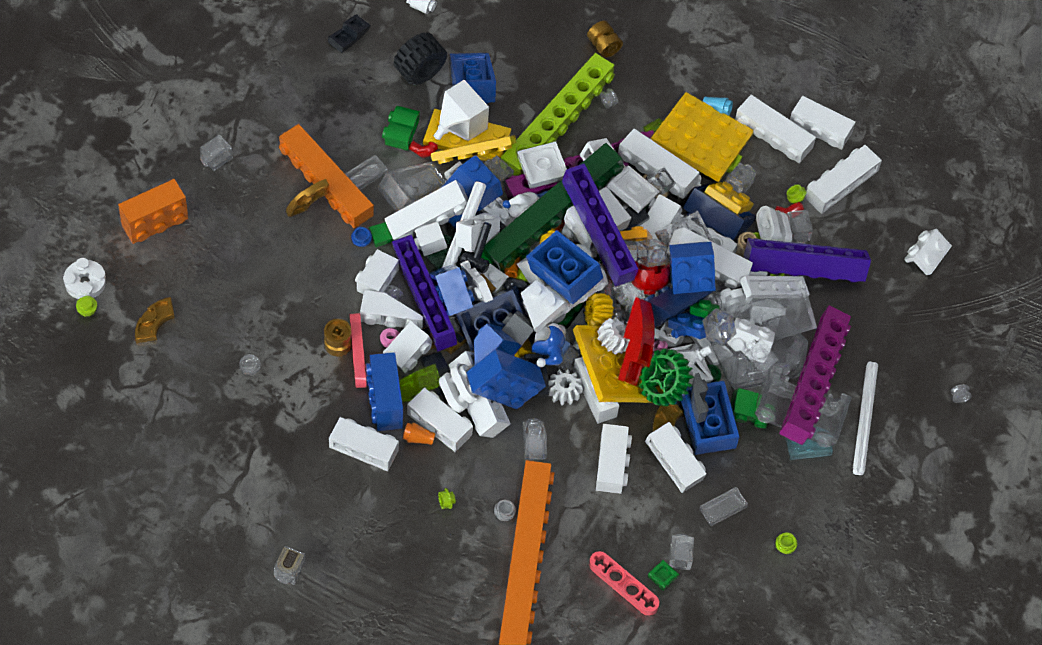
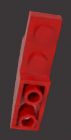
[618,297,655,387]

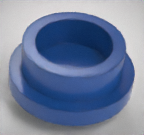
[351,227,372,247]

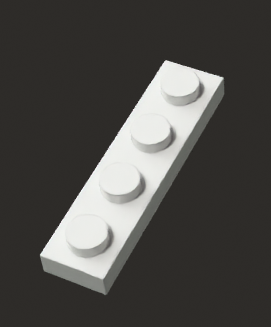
[740,276,810,298]

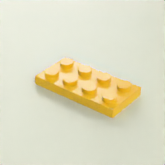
[423,109,511,165]
[431,135,517,164]

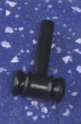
[461,222,492,274]

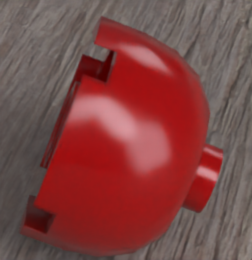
[631,259,671,295]

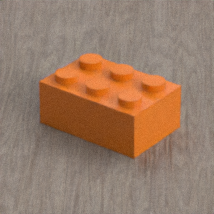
[118,179,188,244]

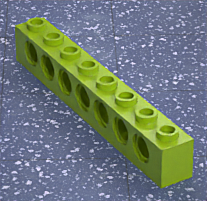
[500,53,615,176]

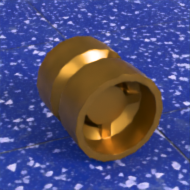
[587,20,623,58]
[324,319,352,357]

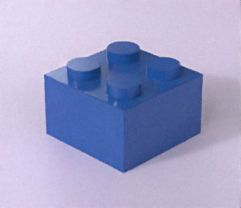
[669,241,716,294]

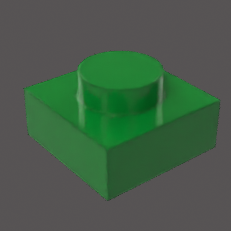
[690,300,720,319]

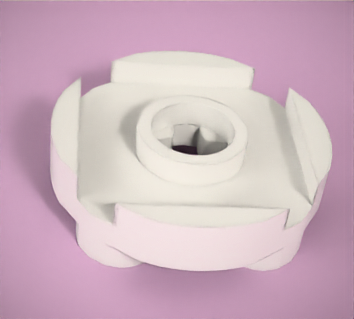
[63,258,106,299]
[713,288,753,318]

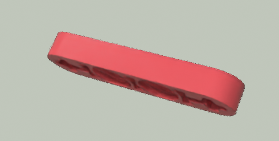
[349,313,366,388]
[589,551,659,616]

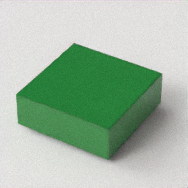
[369,222,395,247]
[647,560,679,591]

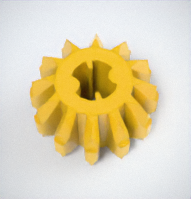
[584,293,614,326]

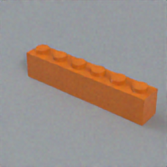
[279,124,374,229]

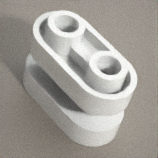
[756,206,792,242]
[439,363,480,413]

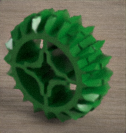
[638,348,694,407]

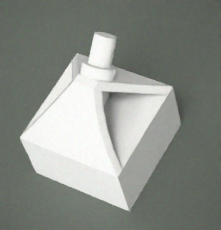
[433,80,489,141]
[667,343,713,385]

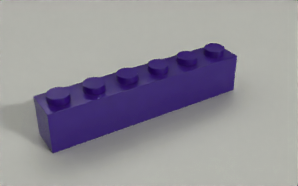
[562,164,638,287]
[392,235,457,351]
[743,238,871,282]

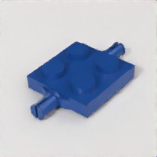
[668,311,728,339]

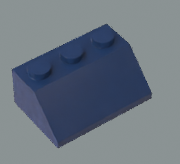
[683,184,756,241]
[644,285,716,328]
[456,286,527,351]

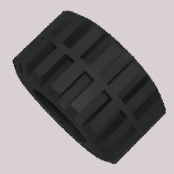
[393,32,447,85]

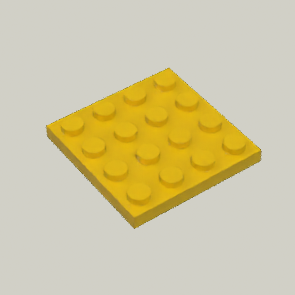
[651,92,753,182]
[573,325,664,403]

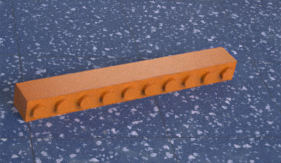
[499,460,555,645]

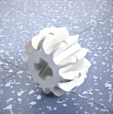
[597,317,629,355]
[548,369,583,406]

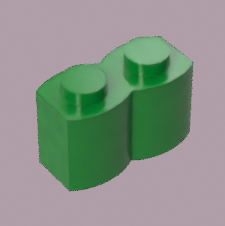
[382,106,420,151]

